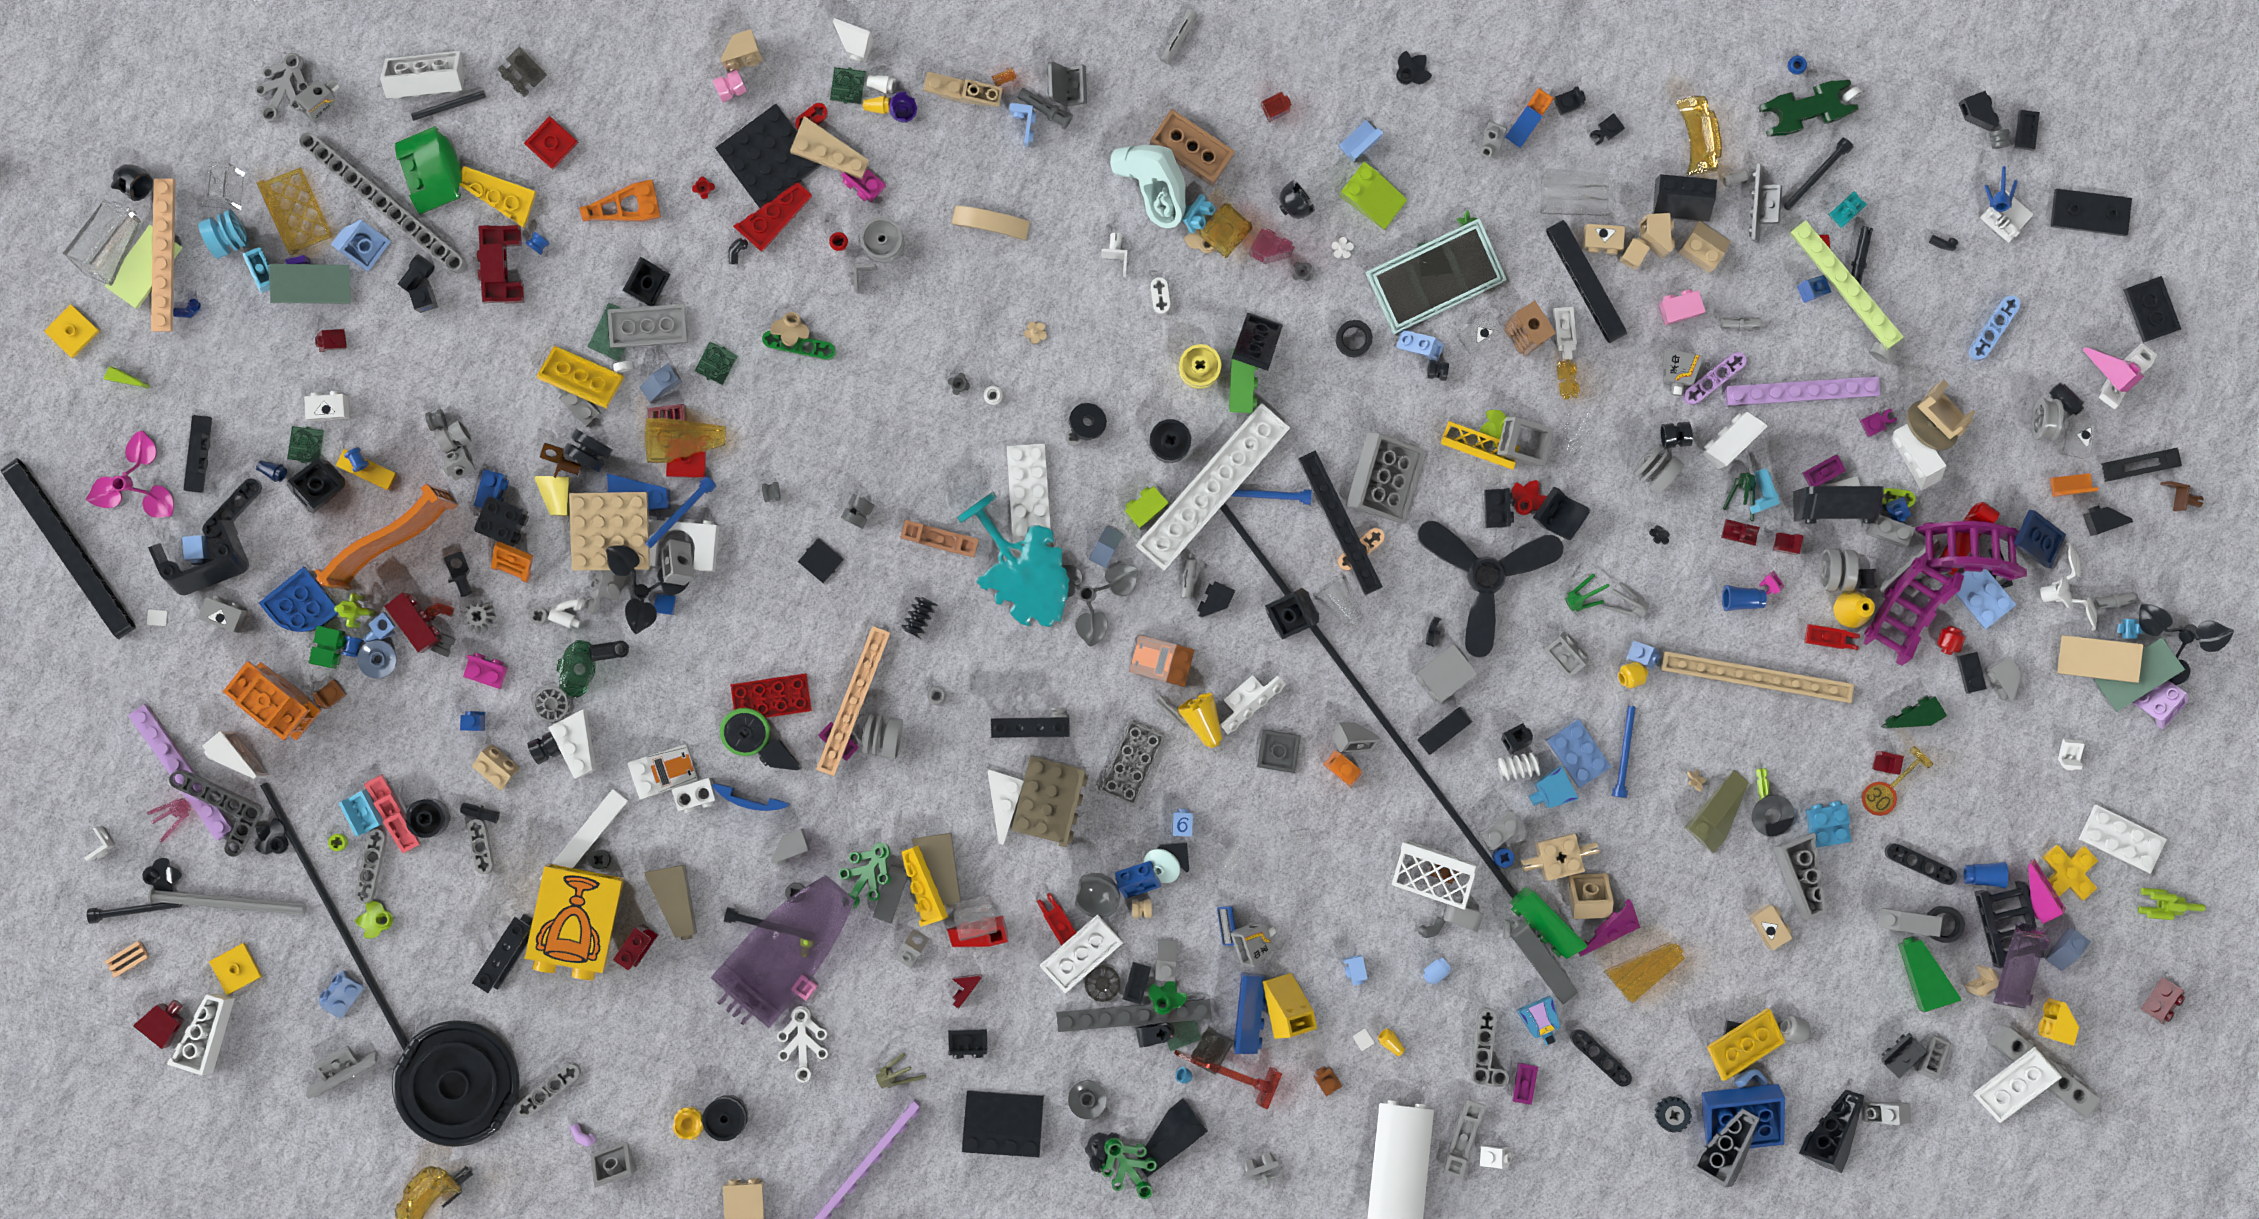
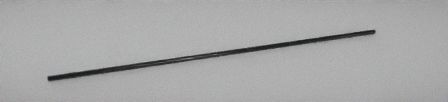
[1220,503,1518,899]

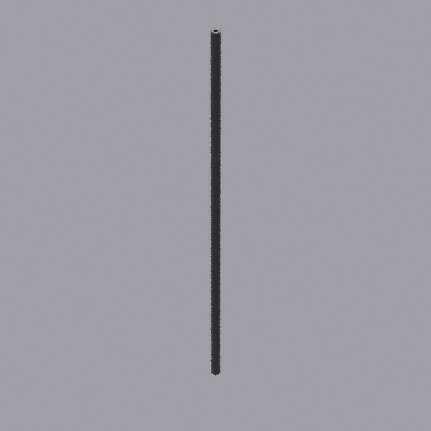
[260,782,408,1051]

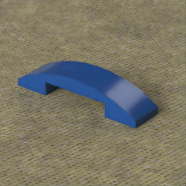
[712,783,790,811]

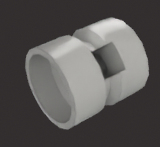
[1869,338,1905,364]
[435,420,472,454]

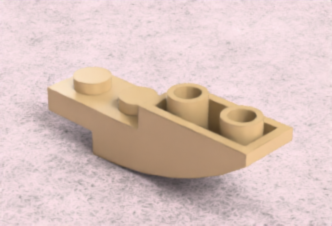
[923,71,1003,107]

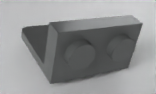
[1047,61,1087,107]

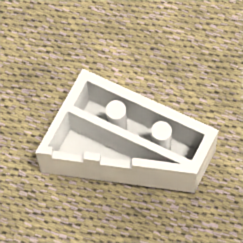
[1892,424,1946,491]
[548,709,597,779]

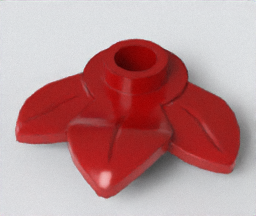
[1511,480,1547,515]

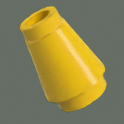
[863,95,891,115]
[1377,1028,1405,1057]

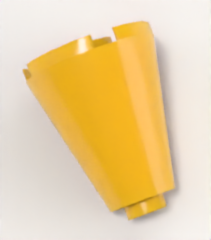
[1833,590,1875,628]
[1178,692,1223,748]

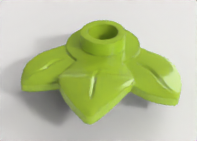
[1479,409,1510,447]
[354,901,394,939]

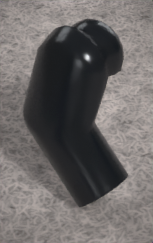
[1929,234,1959,251]
[728,238,748,265]

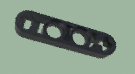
[202,478,262,538]
[1884,843,1957,885]
[1570,1029,1632,1087]

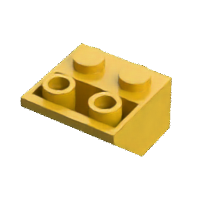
[2038,998,2079,1046]

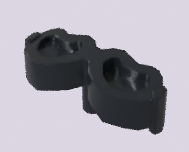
[1426,616,1442,647]

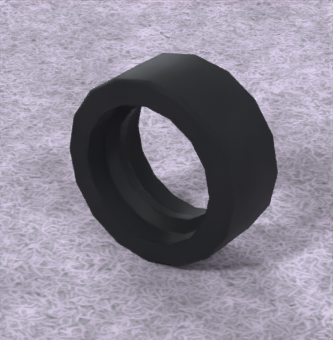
[1336,320,1373,358]
[1927,906,1965,943]

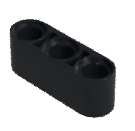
[1417,706,1473,755]

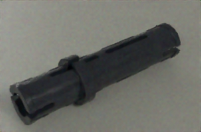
[1851,226,1873,285]

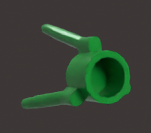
[1565,574,1610,612]

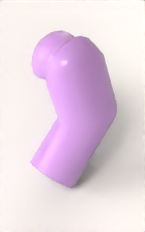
[570,1123,596,1147]

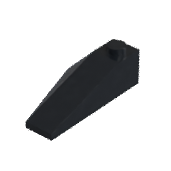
[1799,1090,1864,1173]
[1137,1098,1208,1177]
[1692,1109,1761,1187]

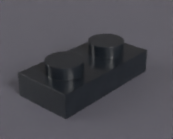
[1956,652,1987,693]

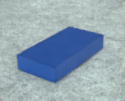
[1505,105,1543,148]

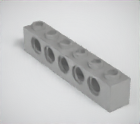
[1989,1025,2101,1118]

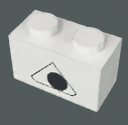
[304,391,350,422]

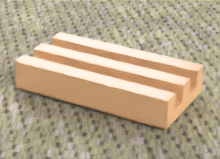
[104,941,150,978]

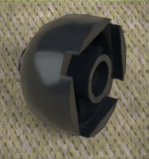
[1279,180,1315,219]

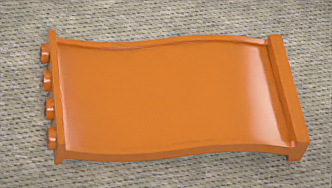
[314,483,458,590]

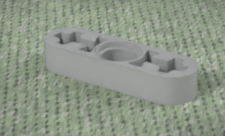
[467,819,494,874]

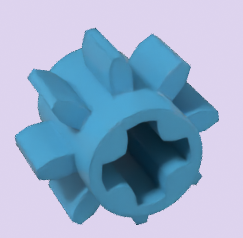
[2117,619,2143,639]

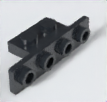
[183,415,212,493]

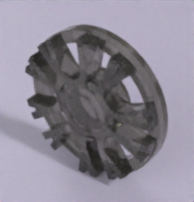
[1084,965,1120,1002]

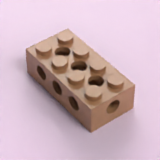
[1150,109,1235,187]
[1504,300,1556,357]

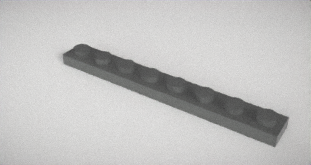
[1056,999,1212,1032]

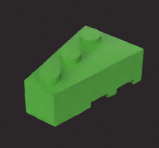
[1229,348,1258,413]

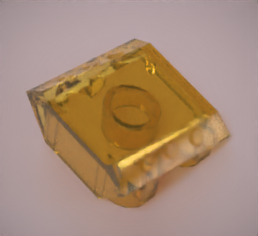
[1199,203,1253,258]

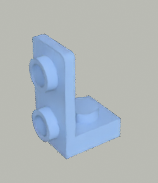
[1009,103,1036,147]
[1397,330,1444,362]

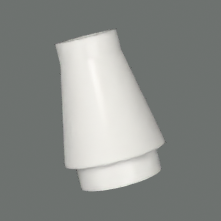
[867,75,897,94]

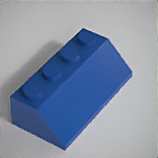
[1233,972,1267,1054]

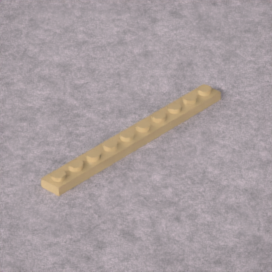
[1661,651,1854,703]

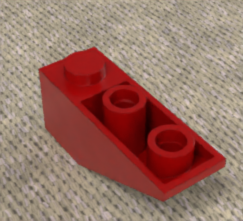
[947,915,1008,947]

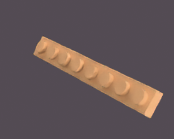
[151,179,176,332]
[816,626,891,777]

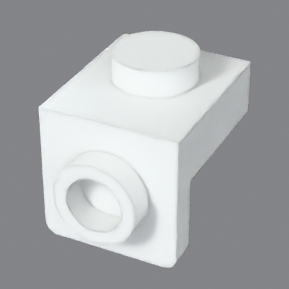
[2058,739,2084,771]
[1480,1146,1512,1169]

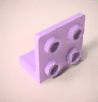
[2132,680,2188,729]

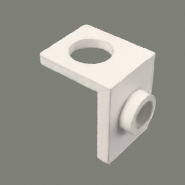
[84,827,115,861]

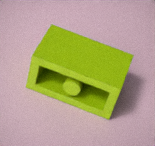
[1125,486,1168,529]

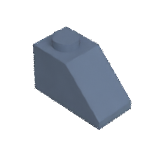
[640,364,682,403]
[2045,928,2091,971]

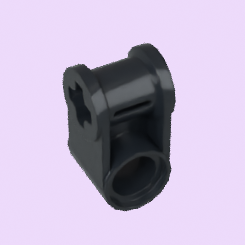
[1135,1023,1175,1048]

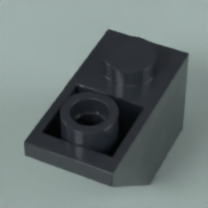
[1958,90,1999,131]
[1197,581,1236,618]

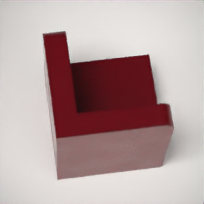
[1773,532,1803,555]
[1872,751,1904,775]

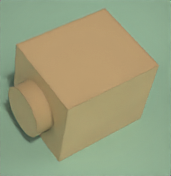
[1619,238,1650,270]

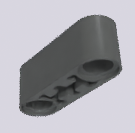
[873,864,908,924]

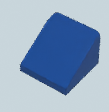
[654,594,676,615]

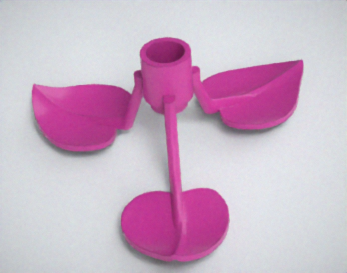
[86,431,174,518]

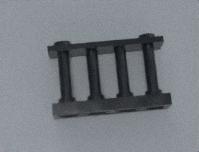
[991,717,1070,738]
[1974,881,2045,968]
[472,914,533,993]

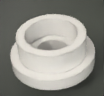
[984,386,1003,405]

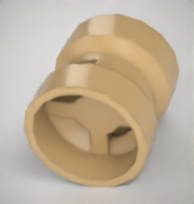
[1132,899,1152,919]

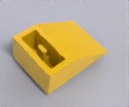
[1263,973,1317,1039]

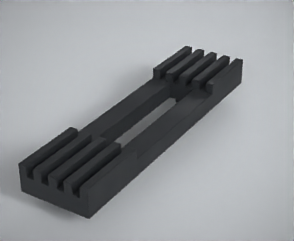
[2101,447,2182,482]

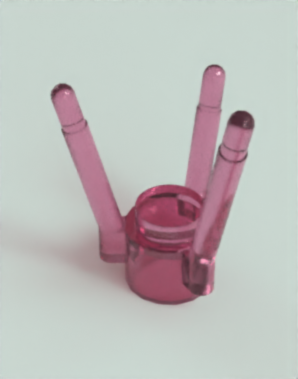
[147,798,191,842]

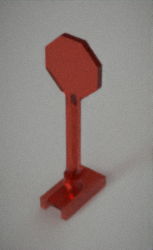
[1174,1050,1282,1109]

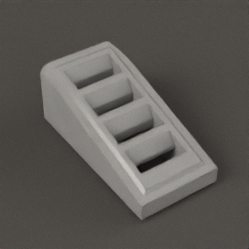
[1917,1035,1952,1080]

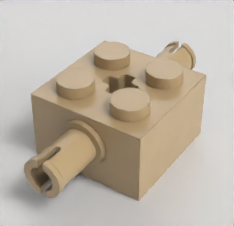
[1521,833,1599,881]

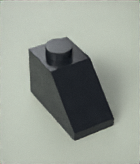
[2083,505,2133,536]
[758,738,802,771]

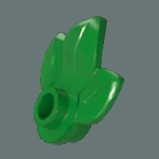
[1148,981,1187,1015]

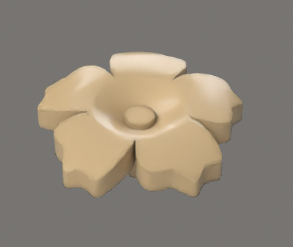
[1024,321,1047,345]

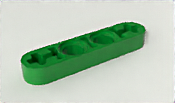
[762,331,836,360]

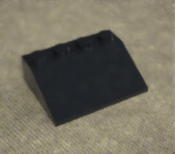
[962,1090,1044,1158]

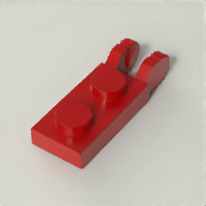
[1804,624,1860,650]
[1036,893,1076,946]

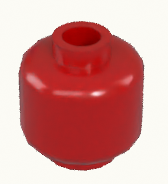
[1937,625,1966,655]

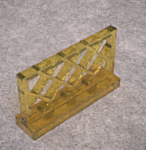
[256,167,333,256]

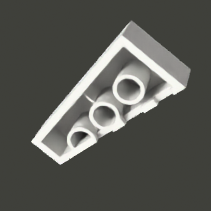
[167,993,235,1075]

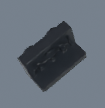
[948,1029,988,1059]
[1881,1033,1927,1079]

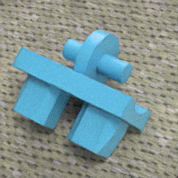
[1182,194,1216,233]

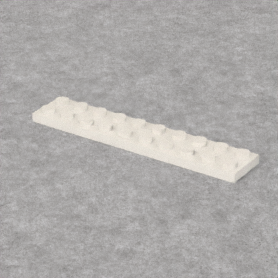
[1135,403,1290,571]

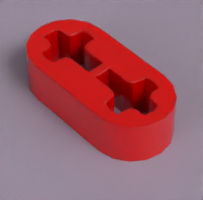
[795,103,828,130]

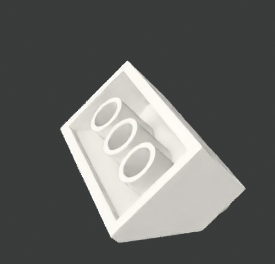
[380,51,464,99]

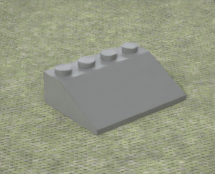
[1346,433,1425,524]

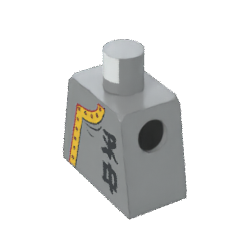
[294,79,339,124]
[1663,350,1703,396]
[1230,922,1276,967]

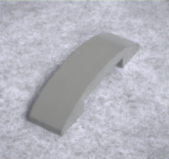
[1443,1099,1486,1179]

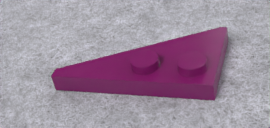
[1578,899,1641,957]

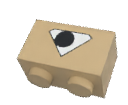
[1582,224,1625,255]
[1748,904,1792,950]

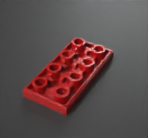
[730,673,812,718]

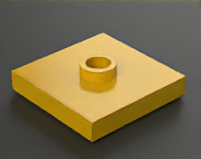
[44,304,100,359]
[209,943,263,996]

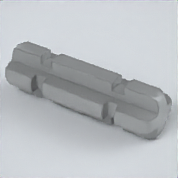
[1155,696,1187,727]

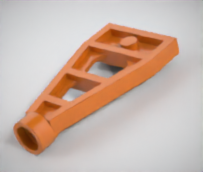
[579,179,661,222]

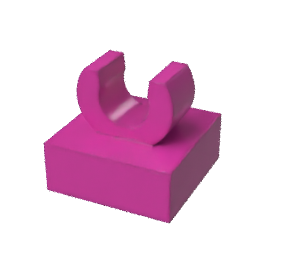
[1759,571,1784,595]

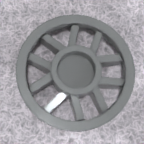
[532,686,570,722]

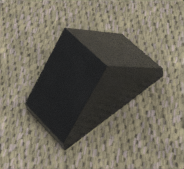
[1157,842,1190,873]

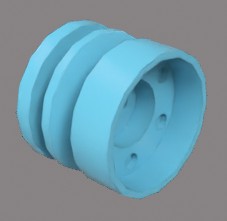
[198,209,249,259]

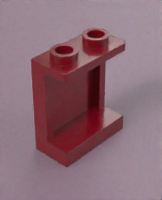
[613,924,659,970]

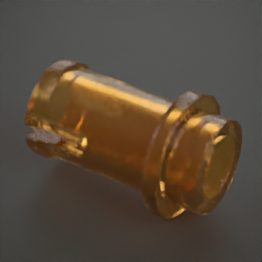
[991,67,1017,87]

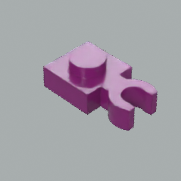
[1859,409,1897,437]

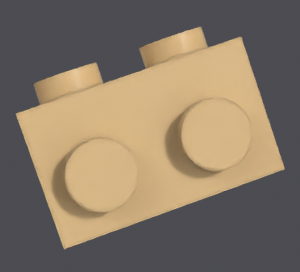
[471,744,520,791]
[1964,965,2000,997]

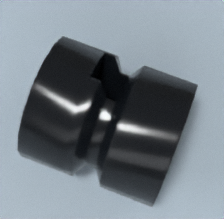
[1660,421,1693,449]
[527,731,562,765]

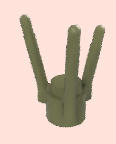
[876,1053,926,1089]

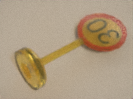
[1861,746,1934,816]

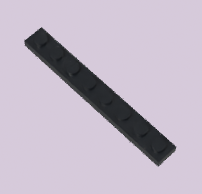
[1298,450,1383,596]

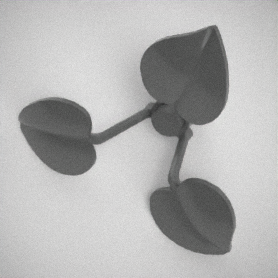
[1062,564,1139,646]

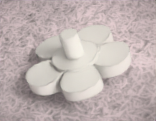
[1332,237,1354,259]

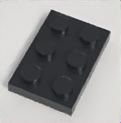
[2123,276,2181,343]

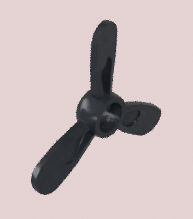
[1417,521,1564,658]

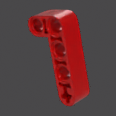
[1938,502,2000,575]

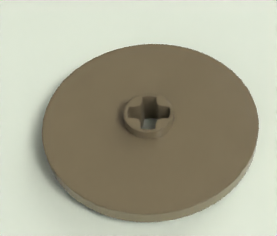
[1906,401,1958,451]

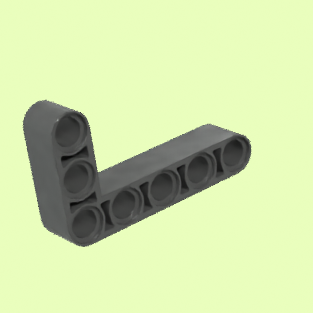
[169,769,263,857]

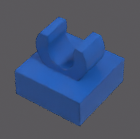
[1886,497,1911,522]

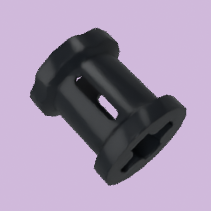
[1858,569,1877,589]

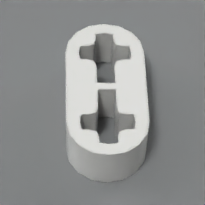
[1151,277,1170,315]

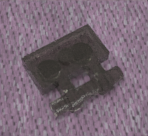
[497,46,547,97]

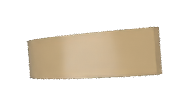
[952,205,1030,241]

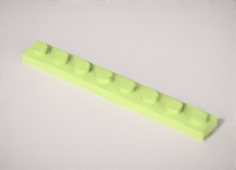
[1790,221,1903,350]

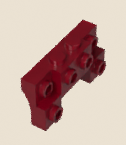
[477,225,525,304]

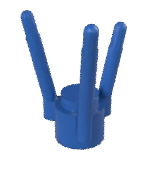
[1985,166,2018,212]

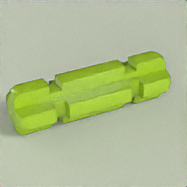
[1756,768,1770,800]

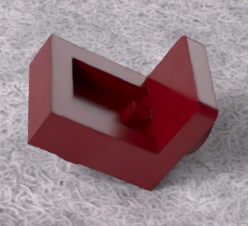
[315,329,347,352]

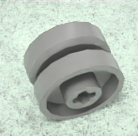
[860,217,905,263]
[1820,549,1859,592]

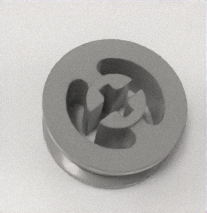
[2031,398,2064,441]

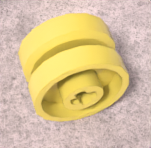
[1179,344,1221,389]

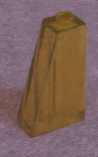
[1604,942,1685,1003]

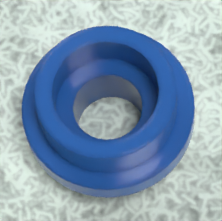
[1787,55,1807,75]

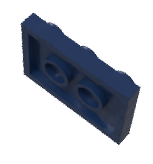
[2014,510,2066,569]

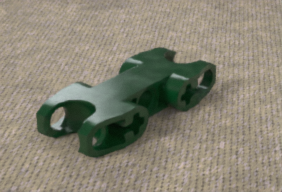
[1758,79,1859,137]

